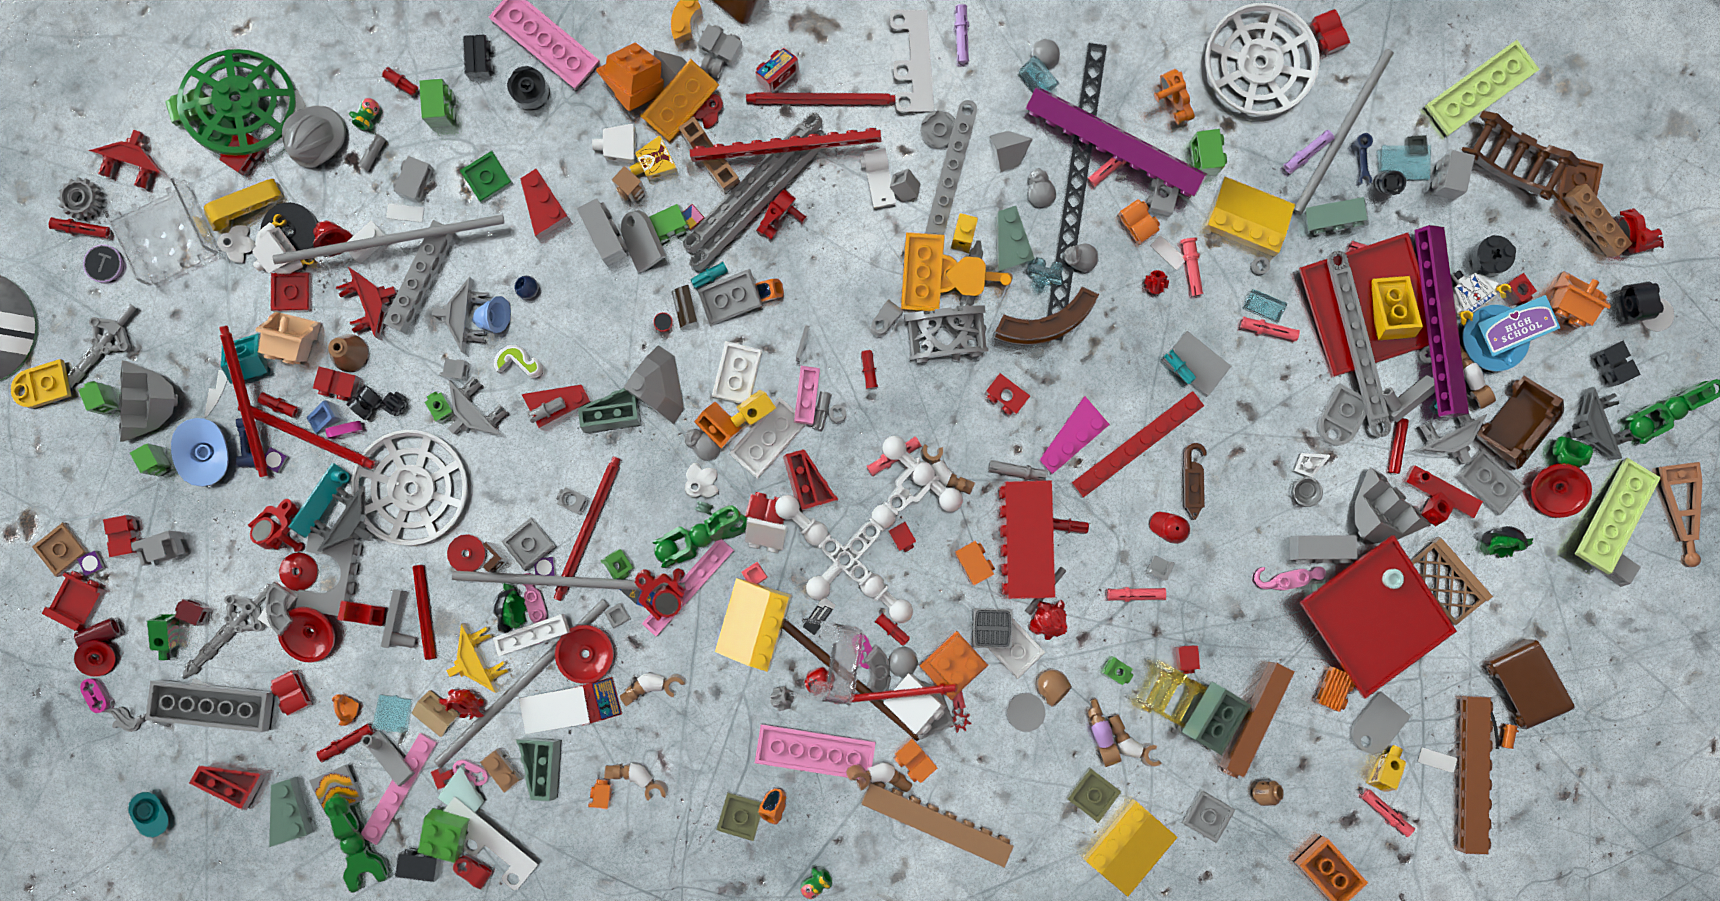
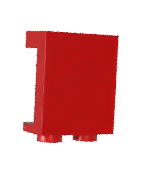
[41,570,105,631]

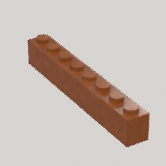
[1459,696,1493,855]

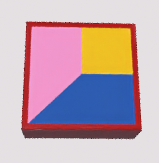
[683,204,705,231]

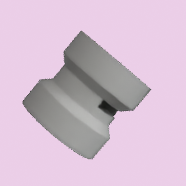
[701,54,724,78]

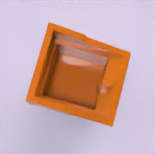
[596,42,664,111]
[1550,271,1611,328]
[920,631,988,700]

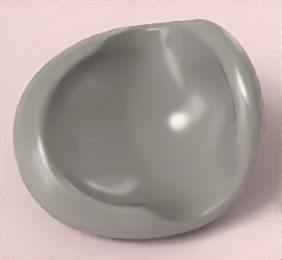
[282,105,346,168]

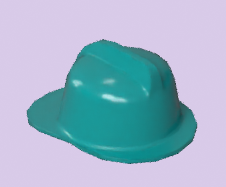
[128,792,168,838]

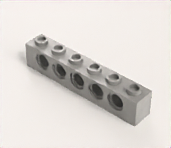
[383,220,454,334]

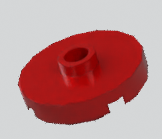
[447,534,486,572]

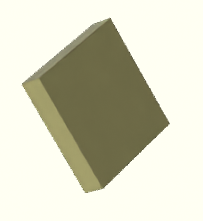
[1067,768,1121,823]
[716,792,762,841]

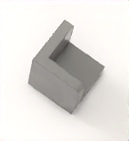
[890,168,921,202]
[439,359,469,381]
[1146,555,1175,581]

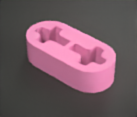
[453,759,489,786]

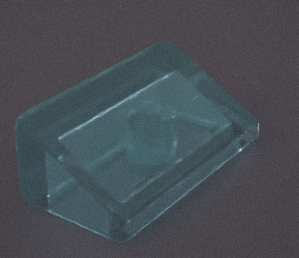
[1019,55,1060,93]
[1243,289,1288,323]

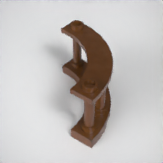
[1461,111,1580,200]
[994,286,1099,345]

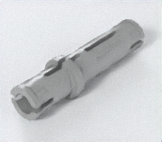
[989,460,1048,481]

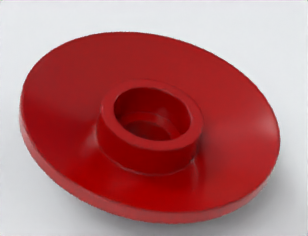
[279,552,318,591]
[74,640,115,677]

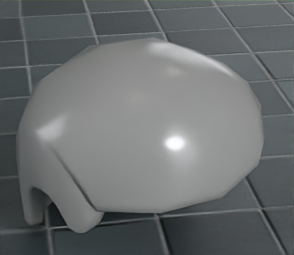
[1031,38,1060,70]
[1293,477,1323,507]
[889,646,918,678]

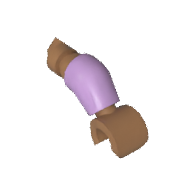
[1087,698,1122,767]

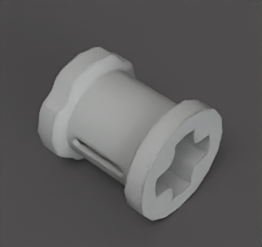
[829,404,846,423]

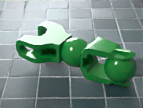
[1626,379,1720,444]
[652,505,747,568]
[324,794,388,893]

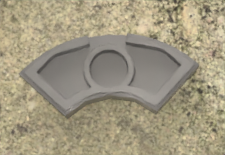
[265,581,294,636]
[864,645,891,692]

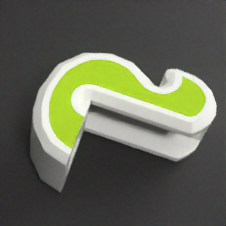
[494,345,543,378]

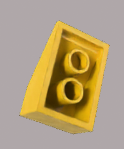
[1371,276,1423,340]

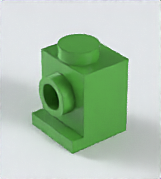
[424,391,454,423]
[600,549,633,580]
[1101,656,1134,685]

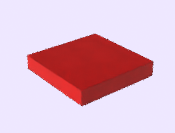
[270,272,311,312]

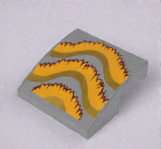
[309,765,364,812]

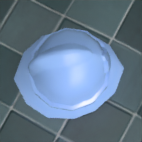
[472,296,511,333]

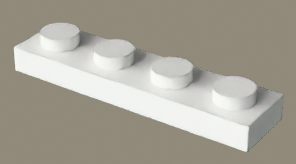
[493,614,570,656]

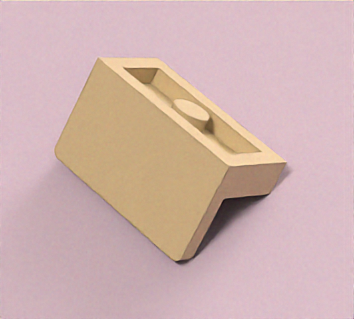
[411,690,459,737]

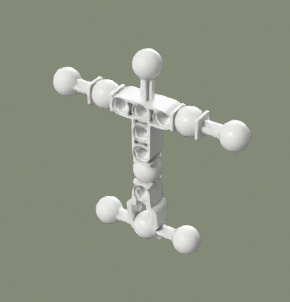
[775,435,963,624]

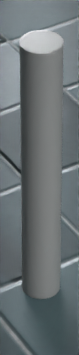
[1025,567,1066,615]

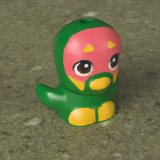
[349,98,380,130]
[800,869,832,899]

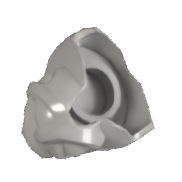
[1028,168,1057,207]
[1064,243,1098,272]
[685,429,721,460]

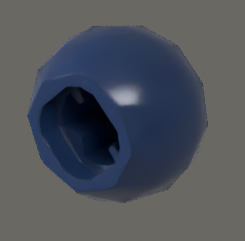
[514,275,538,299]

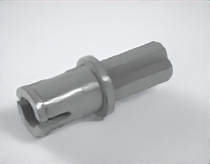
[358,134,385,171]
[812,391,832,430]
[527,397,566,423]

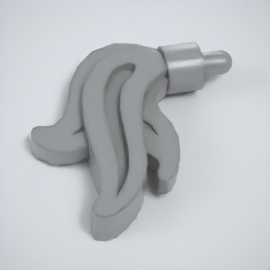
[107,707,146,732]

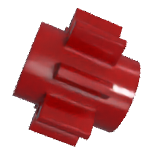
[1145,270,1169,294]
[950,709,972,733]

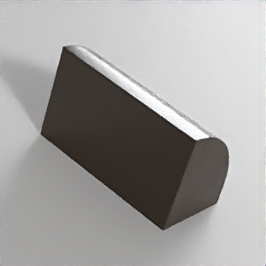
[671,285,699,329]

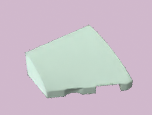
[438,766,484,814]

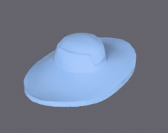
[171,418,229,486]

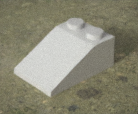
[745,517,788,553]

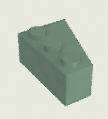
[1305,197,1369,235]
[996,205,1035,273]
[578,388,641,433]
[516,738,560,801]
[269,777,313,847]

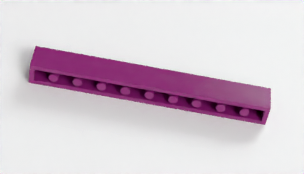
[1025,87,1207,197]
[1414,225,1469,418]

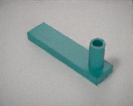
[288,463,349,538]

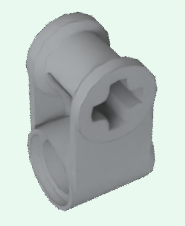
[871,299,904,337]

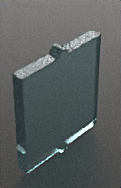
[372,695,411,733]

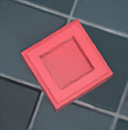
[741,562,768,584]

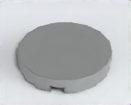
[921,110,955,149]
[1007,693,1045,732]

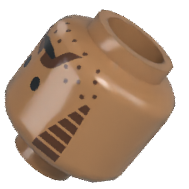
[1253,780,1284,806]

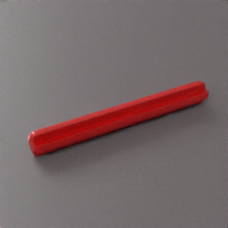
[412,564,436,660]

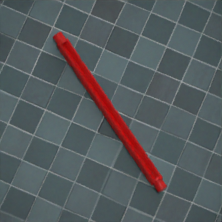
[746,92,896,105]
[219,325,268,477]
[238,405,375,469]
[553,456,621,601]

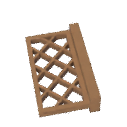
[1411,536,1493,625]

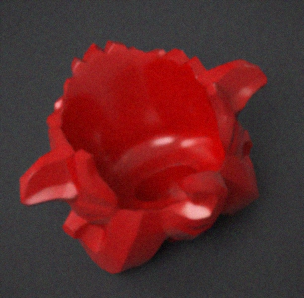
[1030,600,1068,640]
[438,689,484,720]

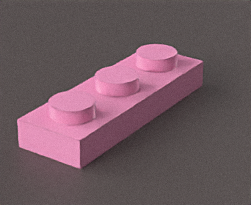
[794,366,820,425]

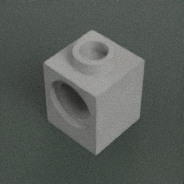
[556,487,588,515]

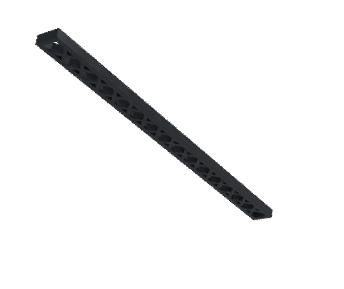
[1047,43,1107,342]

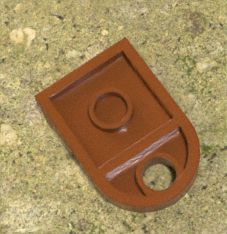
[1557,158,1604,216]

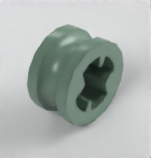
[694,500,713,515]

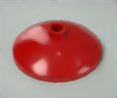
[1531,464,1592,518]
[278,607,335,663]
[555,625,614,684]

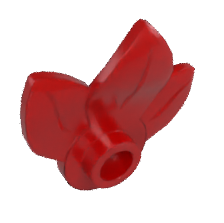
[691,94,723,129]

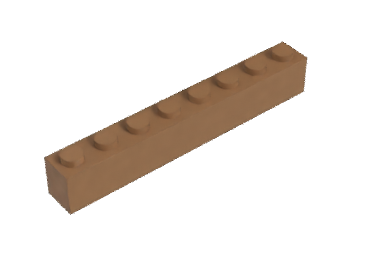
[861,781,1014,868]

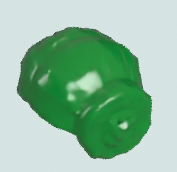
[1553,436,1593,468]

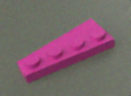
[1039,396,1110,475]

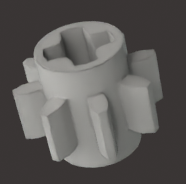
[770,686,794,711]

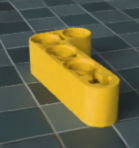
[204,179,283,231]

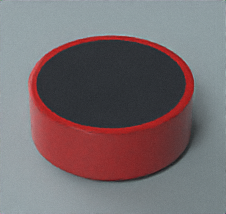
[653,312,673,332]

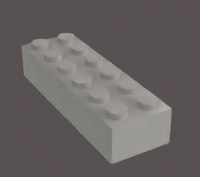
[145,680,273,732]

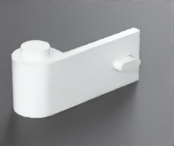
[860,148,896,208]

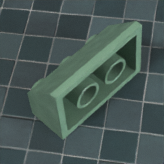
[1182,682,1251,755]

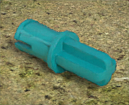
[690,261,728,288]
[1164,349,1196,384]

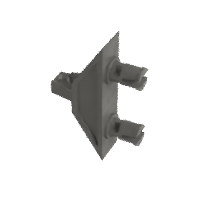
[1570,386,1633,460]
[310,486,373,552]

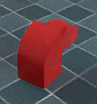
[337,601,385,626]

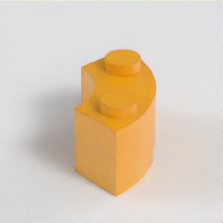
[671,0,703,46]

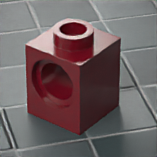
[174,599,210,626]

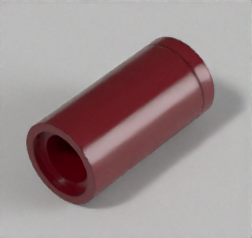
[74,617,120,647]

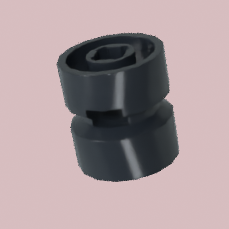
[1375,170,1406,195]
[346,384,383,420]

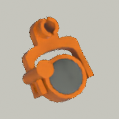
[1154,69,1195,124]

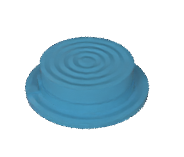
[1463,305,1530,371]

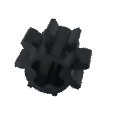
[382,391,407,415]

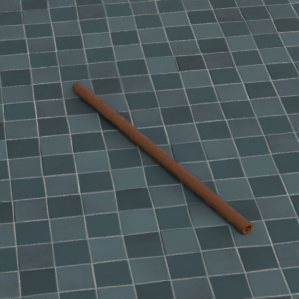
[782,619,919,741]

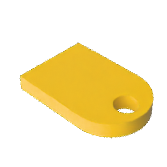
[11,359,71,408]

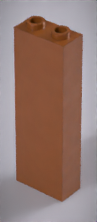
[1219,662,1295,779]

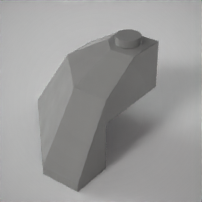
[623,345,684,425]
[119,360,178,442]
[1355,467,1430,543]

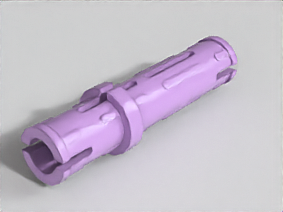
[954,4,969,63]
[1283,130,1335,174]

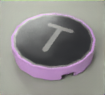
[83,245,124,283]

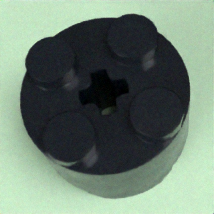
[507,66,549,109]
[1470,235,1516,277]
[1618,281,1664,323]

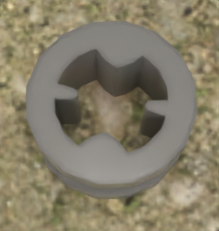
[1251,257,1270,274]
[1419,346,1432,364]

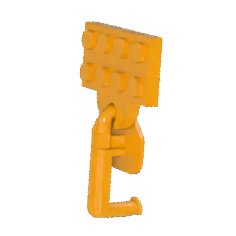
[901,232,1013,311]

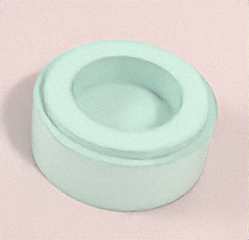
[1382,569,1404,589]

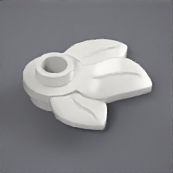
[217,225,256,263]
[685,462,719,498]

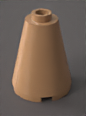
[328,334,369,372]

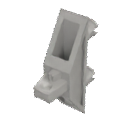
[432,276,490,354]
[448,377,508,436]
[1415,414,1487,465]

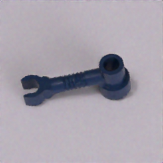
[1355,133,1373,185]
[236,418,255,468]

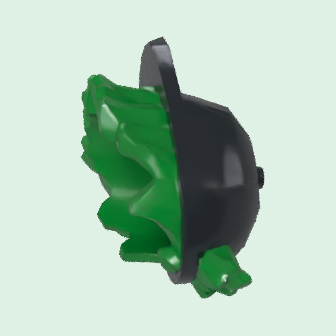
[1482,526,1533,558]
[493,583,527,633]

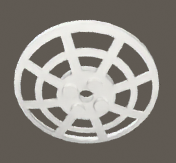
[1205,3,1320,116]
[351,430,467,545]

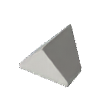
[654,50,687,89]
[990,131,1033,172]

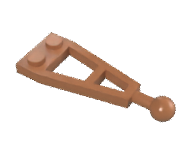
[1659,462,1702,567]

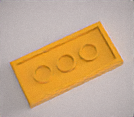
[641,59,719,142]

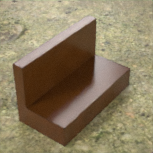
[482,542,508,573]

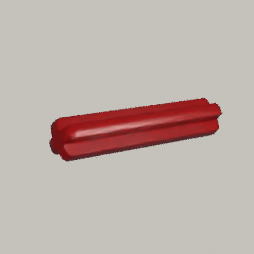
[1389,418,1409,474]

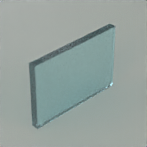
[1380,144,1431,180]

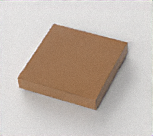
[32,522,88,577]

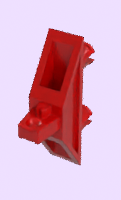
[88,130,167,190]
[336,267,397,339]

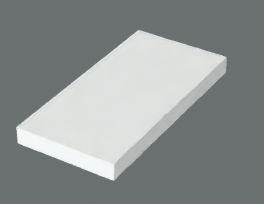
[729,397,806,479]

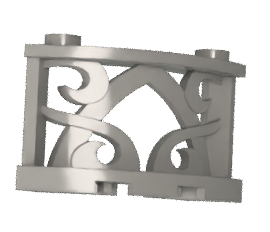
[904,305,989,363]

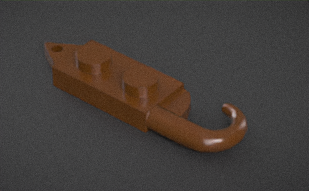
[1184,443,1207,520]

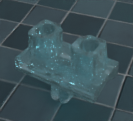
[1027,257,1063,290]

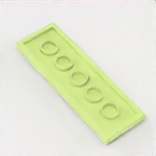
[1425,40,1540,136]
[1575,458,1661,575]

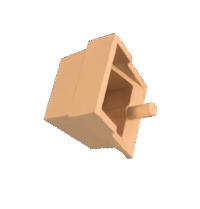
[256,312,321,364]

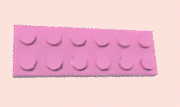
[489,0,600,90]
[755,724,876,779]

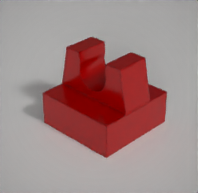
[431,767,454,790]

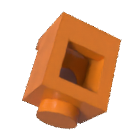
[588,779,613,809]

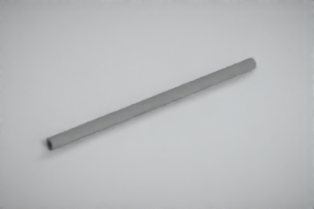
[1294,49,1394,214]

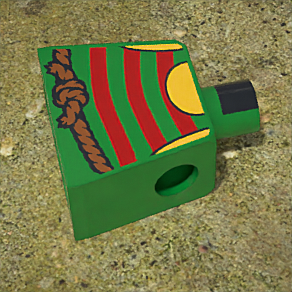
[147,614,179,661]

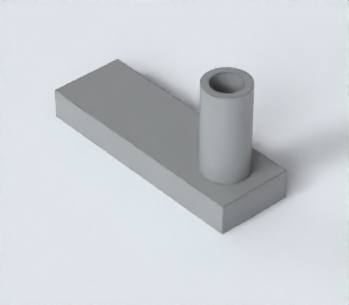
[1382,375,1435,422]
[380,589,416,648]
[361,730,415,787]

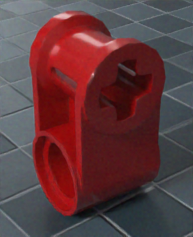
[453,855,492,890]

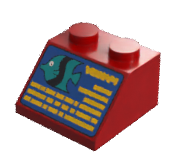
[755,48,799,92]
[574,677,622,726]

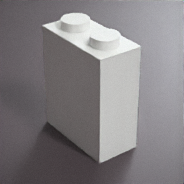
[883,674,947,735]

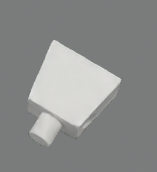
[592,124,636,164]

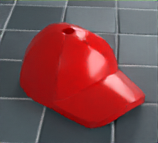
[1150,512,1191,544]

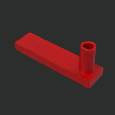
[1404,465,1483,519]

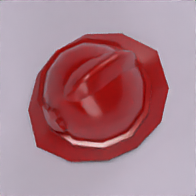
[313,220,353,255]

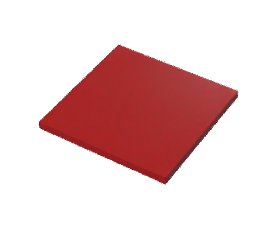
[1299,232,1429,377]
[1299,535,1457,699]

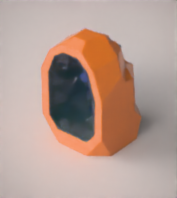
[756,278,784,302]
[758,789,786,825]

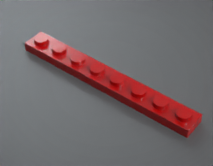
[1071,391,1204,498]

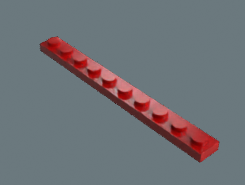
[690,128,882,162]

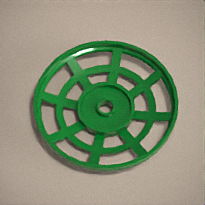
[177,49,296,156]

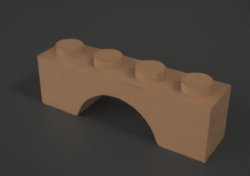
[678,117,740,193]

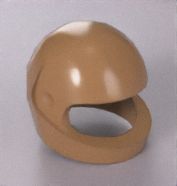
[1037,669,1072,707]

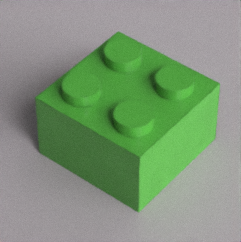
[419,79,455,127]
[1190,129,1227,176]
[418,808,469,863]

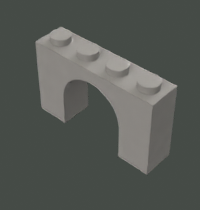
[295,533,361,616]

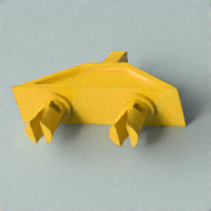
[446,623,509,693]

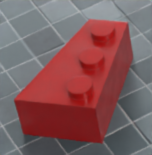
[520,168,570,240]
[521,384,592,430]
[783,449,839,511]
[189,766,266,810]

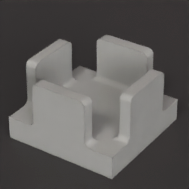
[131,531,185,566]

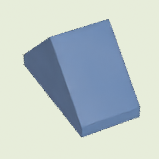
[306,400,342,434]

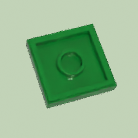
[460,151,513,203]

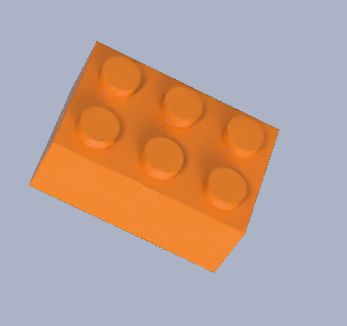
[1295,836,1368,901]

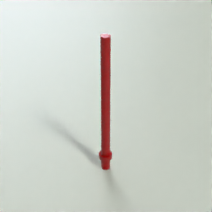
[834,683,958,704]

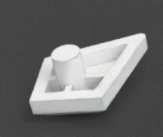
[1294,453,1330,478]

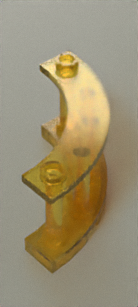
[1136,659,1225,751]

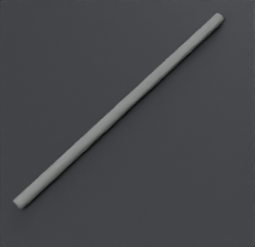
[273,214,505,265]
[452,571,685,591]
[434,599,609,767]

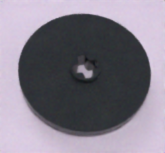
[261,202,317,251]

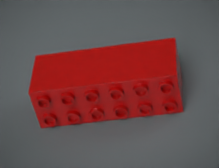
[999,481,1055,599]

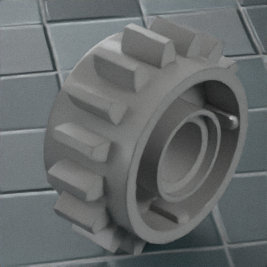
[57,177,102,220]

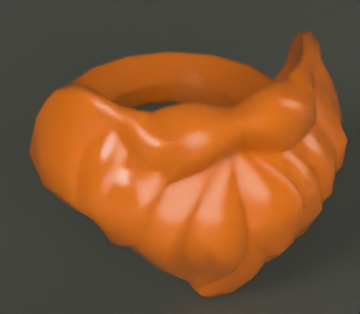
[332,694,359,726]

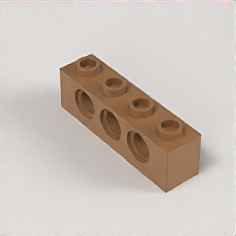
[1562,184,1632,257]

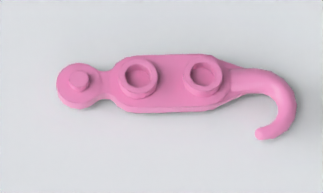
[1254,566,1326,590]
[522,573,547,644]

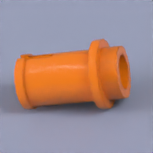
[1501,724,1519,749]

